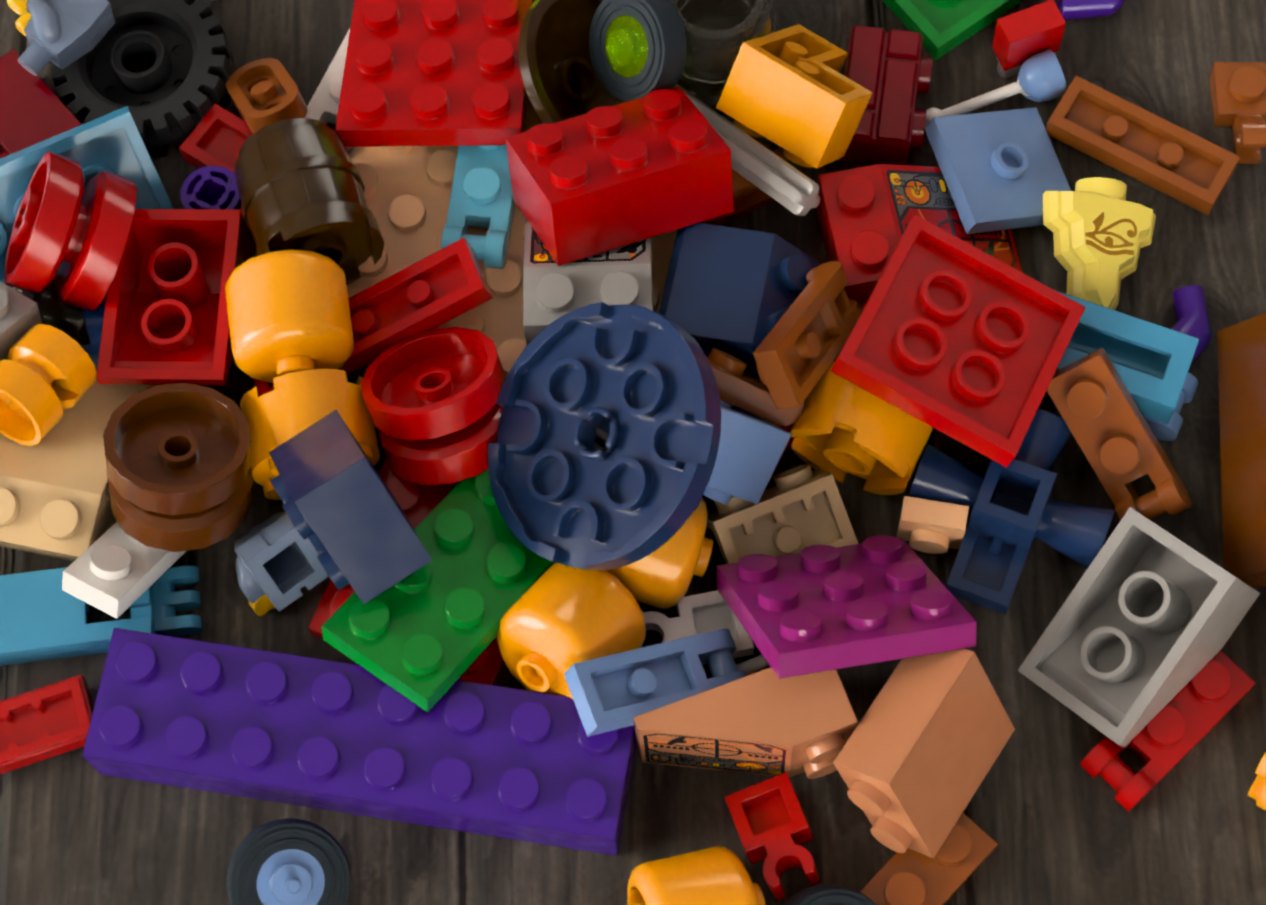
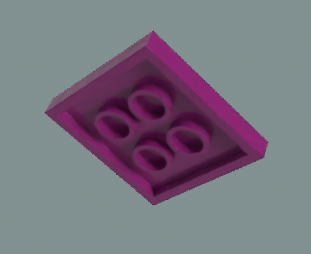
[716,535,977,679]

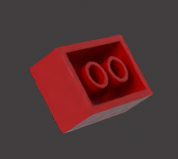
[505,86,734,266]

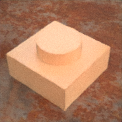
[896,496,969,554]

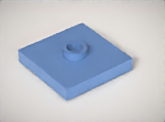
[925,107,1071,234]

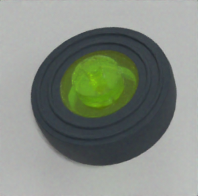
[589,0,687,101]

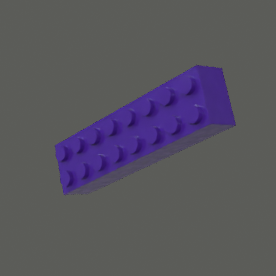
[82,628,637,856]

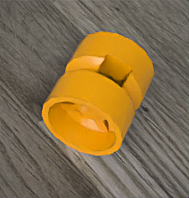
[0,324,97,446]

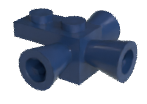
[909,408,1115,615]

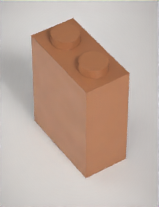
[833,648,1015,858]

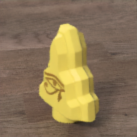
[1043,177,1156,310]

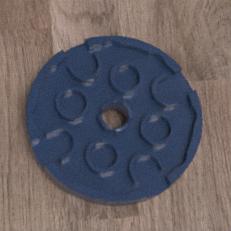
[487,302,721,571]

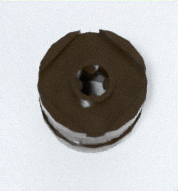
[235,118,385,286]

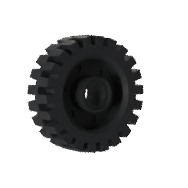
[50,0,235,158]

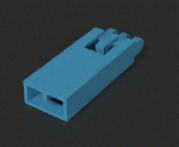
[1055,290,1199,424]
[0,566,203,666]

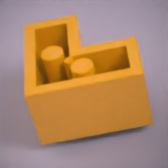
[716,24,873,169]

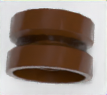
[103,383,253,552]

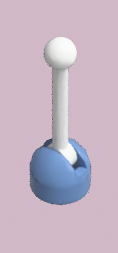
[925,49,1067,128]

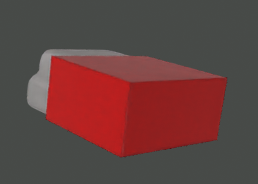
[992,0,1066,79]

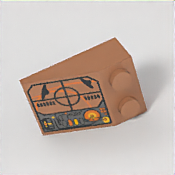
[633,667,858,779]

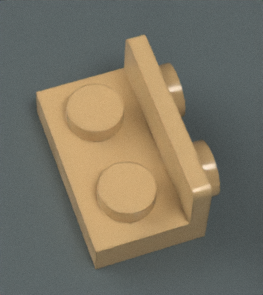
[706,464,858,564]

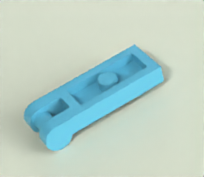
[441,116,527,269]

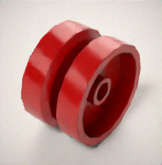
[3,152,137,311]
[360,327,506,486]

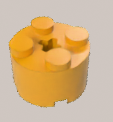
[789,361,933,495]
[240,369,380,500]

